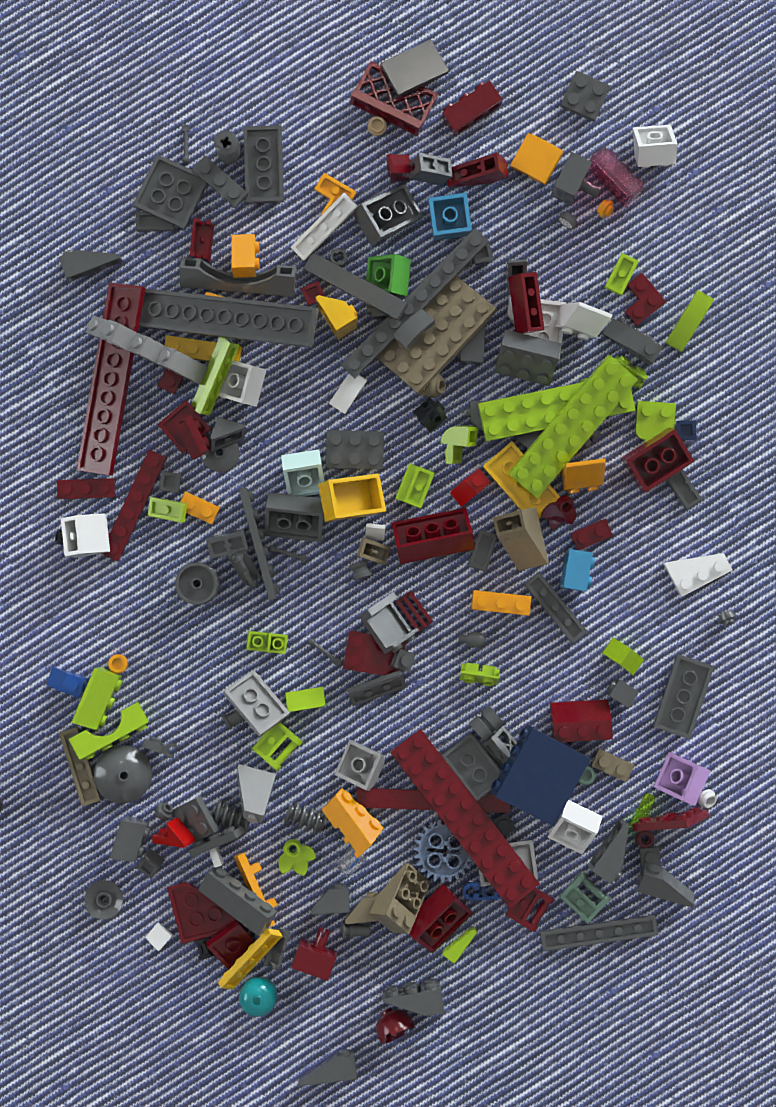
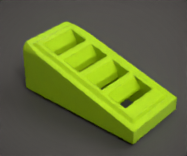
[442,926,477,963]

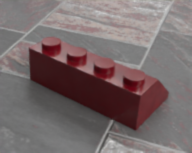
[392,508,475,564]

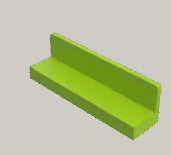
[191,337,239,415]

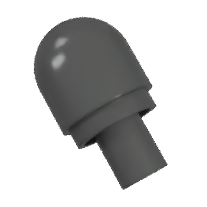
[458,632,485,648]

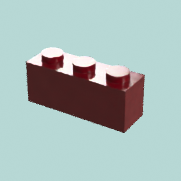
[442,80,503,136]
[508,272,545,334]

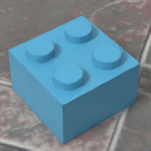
[428,193,472,241]
[560,549,595,592]

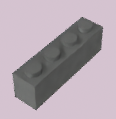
[199,867,278,936]

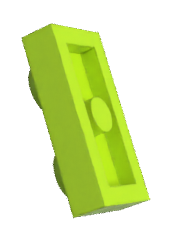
[604,253,639,296]
[148,497,187,523]

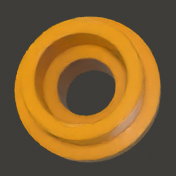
[597,199,614,218]

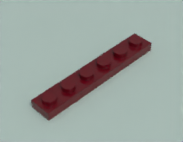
[100,450,167,562]

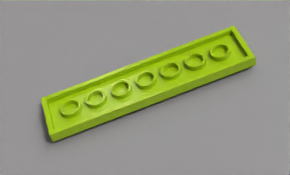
[508,354,638,499]
[478,382,636,442]

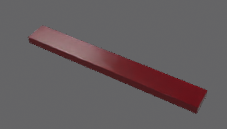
[356,787,510,813]

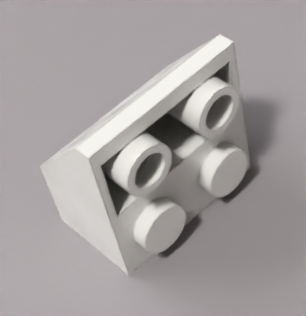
[61,514,110,558]

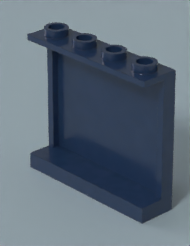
[490,724,591,826]

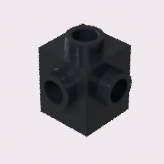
[413,397,447,432]

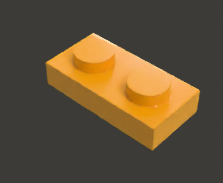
[180,491,220,525]

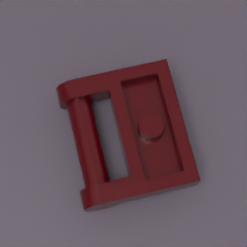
[506,888,555,932]

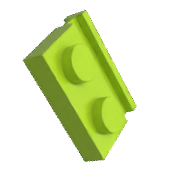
[395,463,435,509]

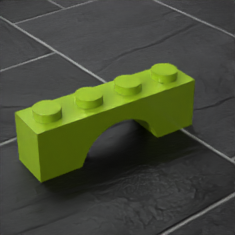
[69,702,149,761]

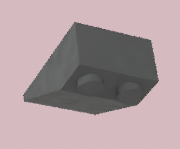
[352,184,424,246]
[587,818,629,884]

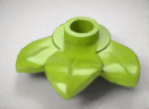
[278,839,316,876]

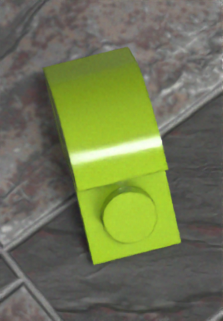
[440,425,478,464]

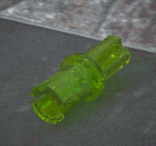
[629,793,656,827]

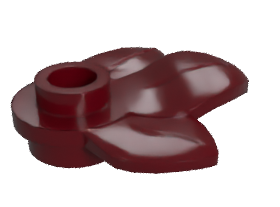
[541,495,577,530]

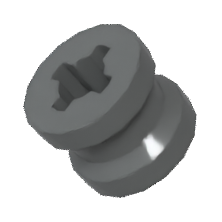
[349,560,372,580]

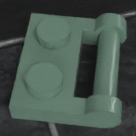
[559,871,611,923]

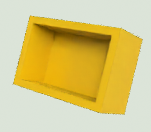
[318,474,386,522]

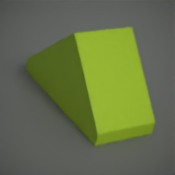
[602,638,644,675]

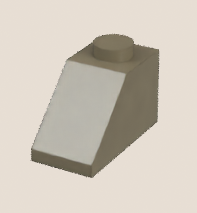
[345,891,378,924]

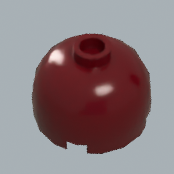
[376,1008,415,1045]

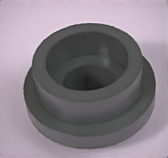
[718,610,737,626]
[155,802,173,821]

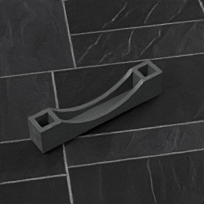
[179,257,297,297]

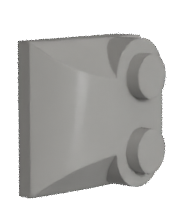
[334,740,385,791]

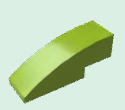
[665,290,714,352]

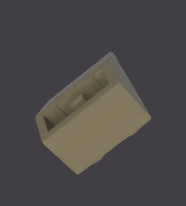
[493,507,549,571]
[369,863,431,934]

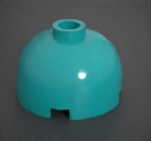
[239,976,278,1017]

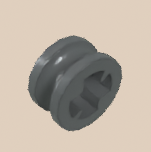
[330,248,347,267]

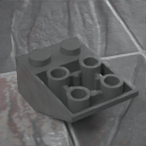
[383,979,445,1016]

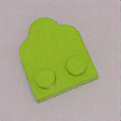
[635,401,676,442]

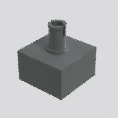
[551,152,601,206]

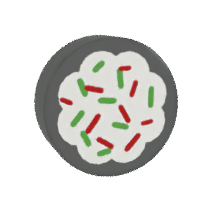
[558,211,577,229]

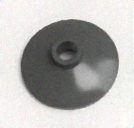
[202,438,240,472]
[84,880,123,920]

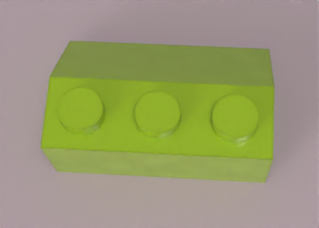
[72,667,123,730]

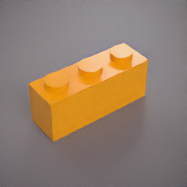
[471,590,532,616]

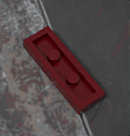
[57,478,116,500]

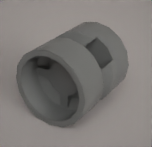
[469,706,505,742]

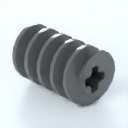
[214,130,241,164]
[211,799,250,835]
[284,801,327,835]

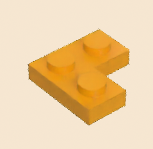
[314,173,357,215]

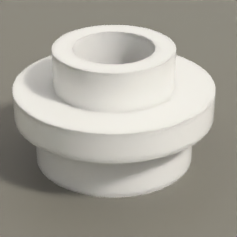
[698,789,717,808]

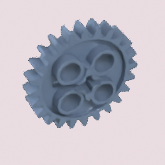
[412,819,473,883]

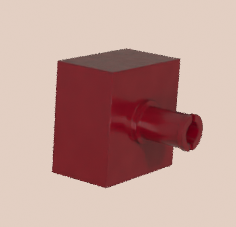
[291,927,337,981]

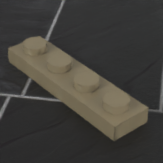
[59,727,102,806]

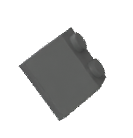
[109,815,151,862]

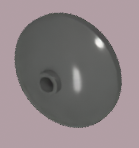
[94,745,152,804]

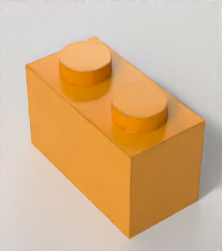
[231,234,260,278]

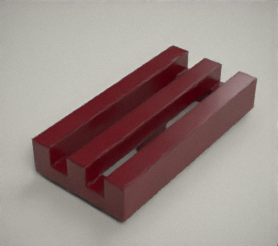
[396,591,434,632]

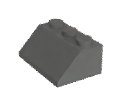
[264,492,324,542]

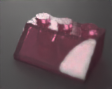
[589,147,645,208]

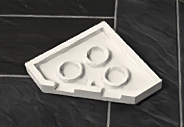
[507,296,567,360]

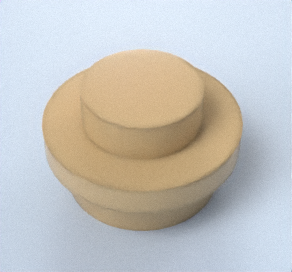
[368,116,387,136]

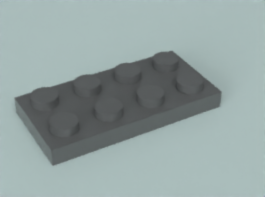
[243,125,284,204]
[653,654,714,739]

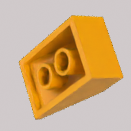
[561,458,606,494]

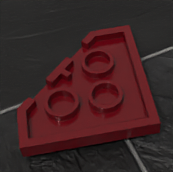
[632,807,709,832]
[167,881,236,944]

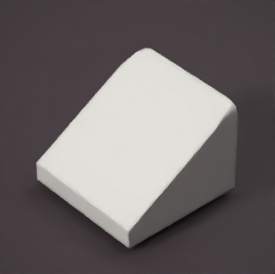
[365,523,385,541]
[146,922,173,951]

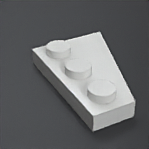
[663,553,732,597]

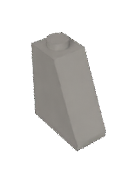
[237,764,276,823]

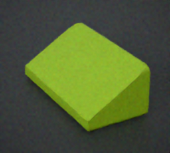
[285,686,326,712]

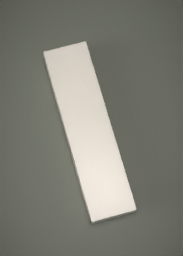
[291,193,358,261]

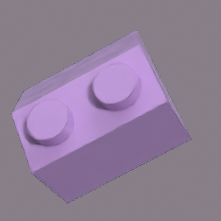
[654,752,711,806]

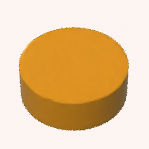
[108,654,128,674]

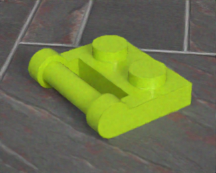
[252,722,303,771]

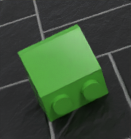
[366,254,411,298]

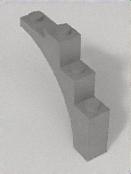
[85,315,208,384]

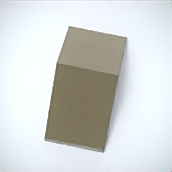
[357,537,391,565]

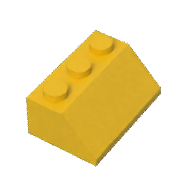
[316,295,358,340]

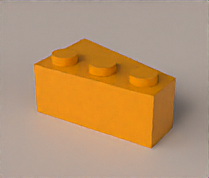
[321,788,384,859]

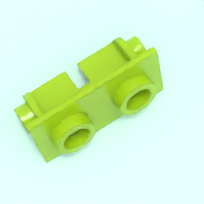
[614,355,648,389]
[459,662,500,686]

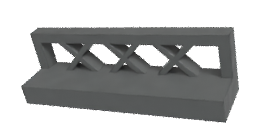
[481,726,517,769]

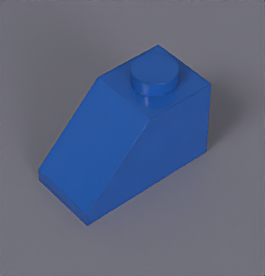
[46,667,89,698]

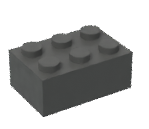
[494,330,561,386]

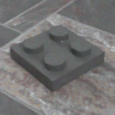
[560,71,610,122]
[172,795,219,843]

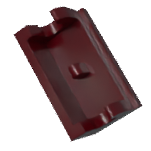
[189,218,215,262]

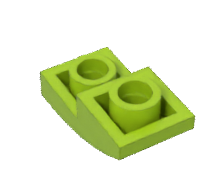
[246,631,288,654]

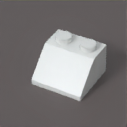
[633,125,677,168]
[555,302,612,340]
[218,360,266,407]
[548,800,602,854]

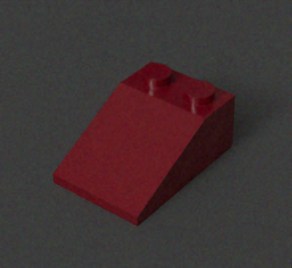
[343,630,406,675]

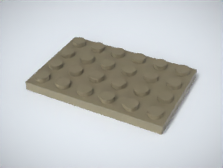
[376,276,497,395]

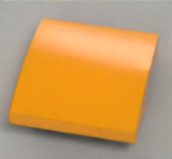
[510,133,564,185]

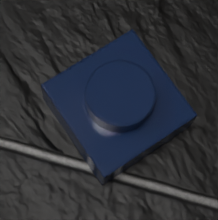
[675,420,697,440]

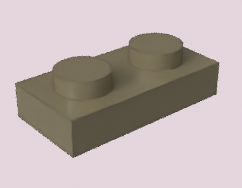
[591,748,634,782]

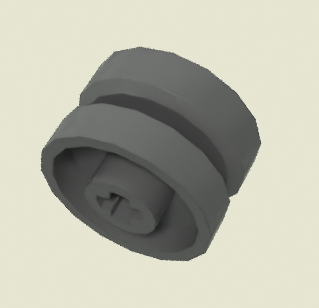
[175,562,220,605]

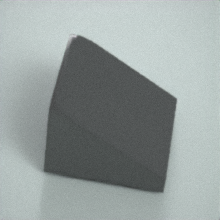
[136,849,165,879]

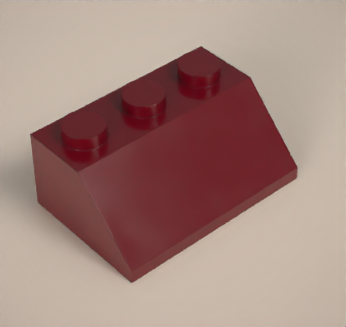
[550,699,613,742]
[410,884,474,953]

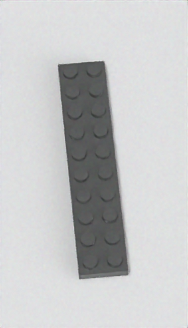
[139,289,319,348]

